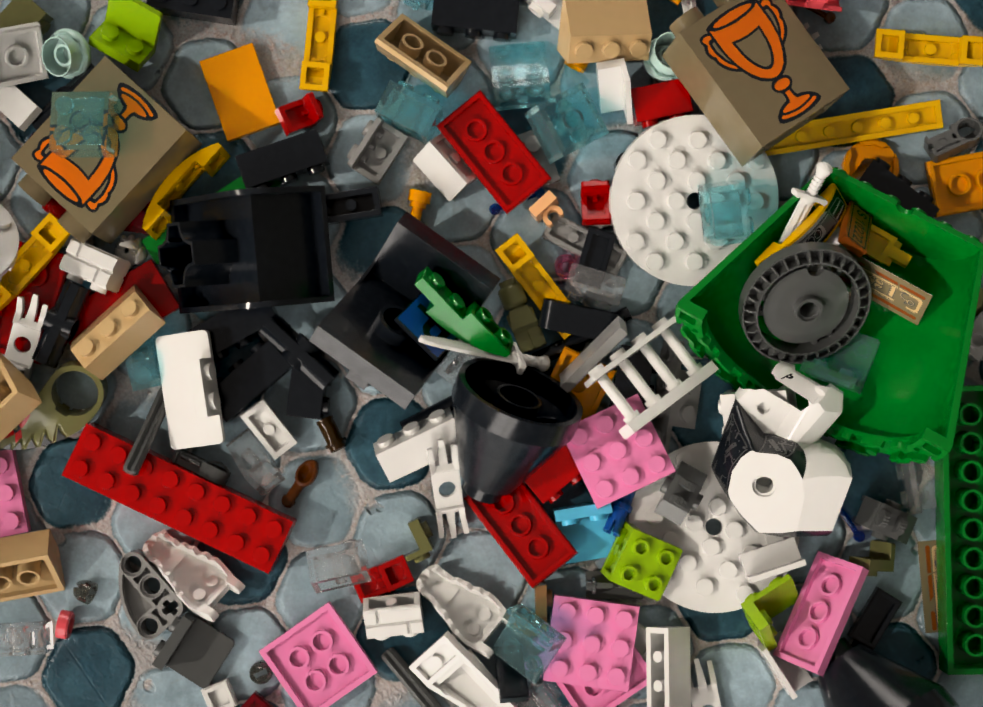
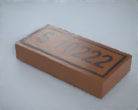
[838,200,873,258]

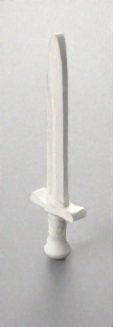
[777,162,833,244]
[418,335,550,375]

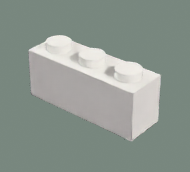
[373,407,457,483]
[646,626,691,707]

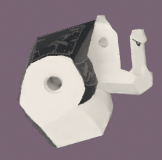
[711,360,853,537]

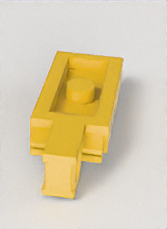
[838,220,913,269]

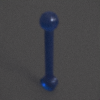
[489,188,545,215]
[840,507,865,542]

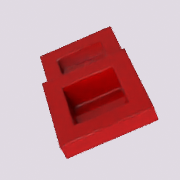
[350,554,414,603]

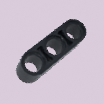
[538,298,624,339]

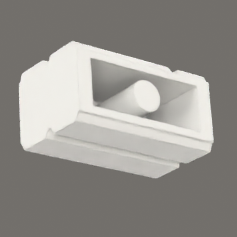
[59,238,131,295]
[363,591,424,641]

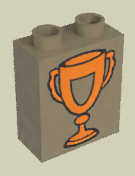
[662,0,850,167]
[11,56,202,244]

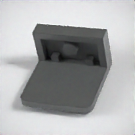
[152,611,235,688]

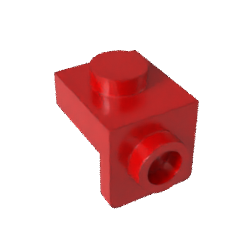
[275,92,324,137]
[580,179,611,226]

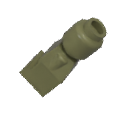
[498,278,547,354]

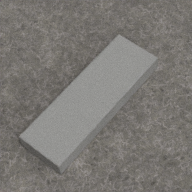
[541,213,627,277]
[559,316,628,393]

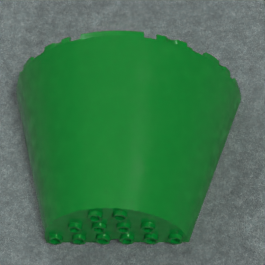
[675,167,983,463]

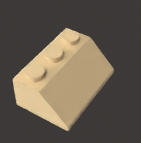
[557,0,652,64]
[375,13,472,98]
[70,285,166,380]
[0,353,42,442]
[0,529,65,602]

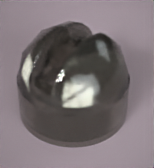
[73,579,98,605]
[249,660,273,684]

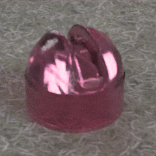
[554,254,577,279]

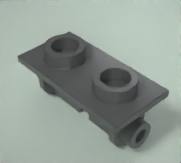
[585,571,643,600]

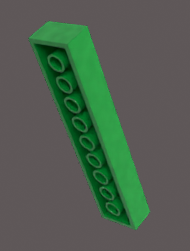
[934,385,983,675]

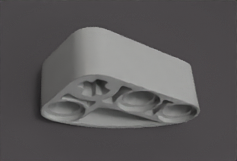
[118,549,188,640]

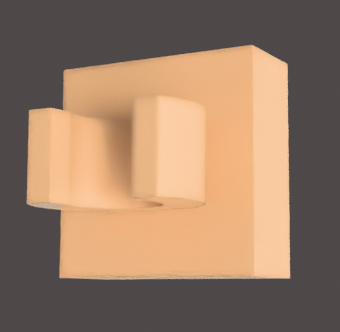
[528,190,564,228]

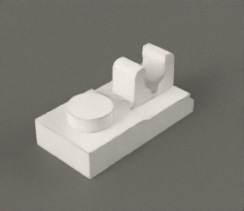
[240,398,298,460]

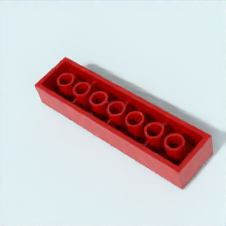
[62,423,297,574]

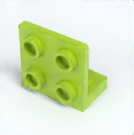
[88,0,163,72]
[600,521,683,601]
[741,574,798,652]

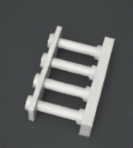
[584,316,719,440]

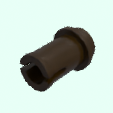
[316,415,347,453]

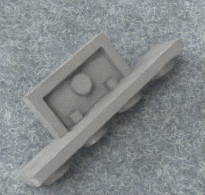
[651,340,702,454]

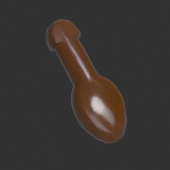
[281,459,319,508]

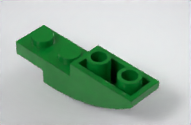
[414,267,513,357]

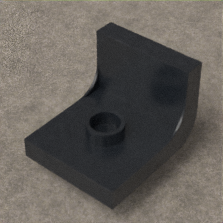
[158,185,335,314]
[309,212,500,410]

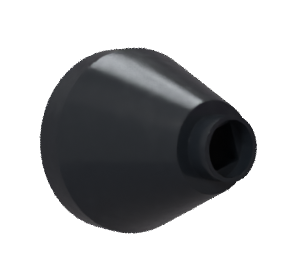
[452,358,583,504]
[817,637,960,707]

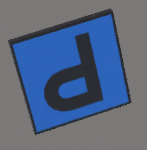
[394,292,457,362]

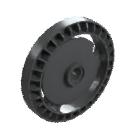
[738,242,872,364]

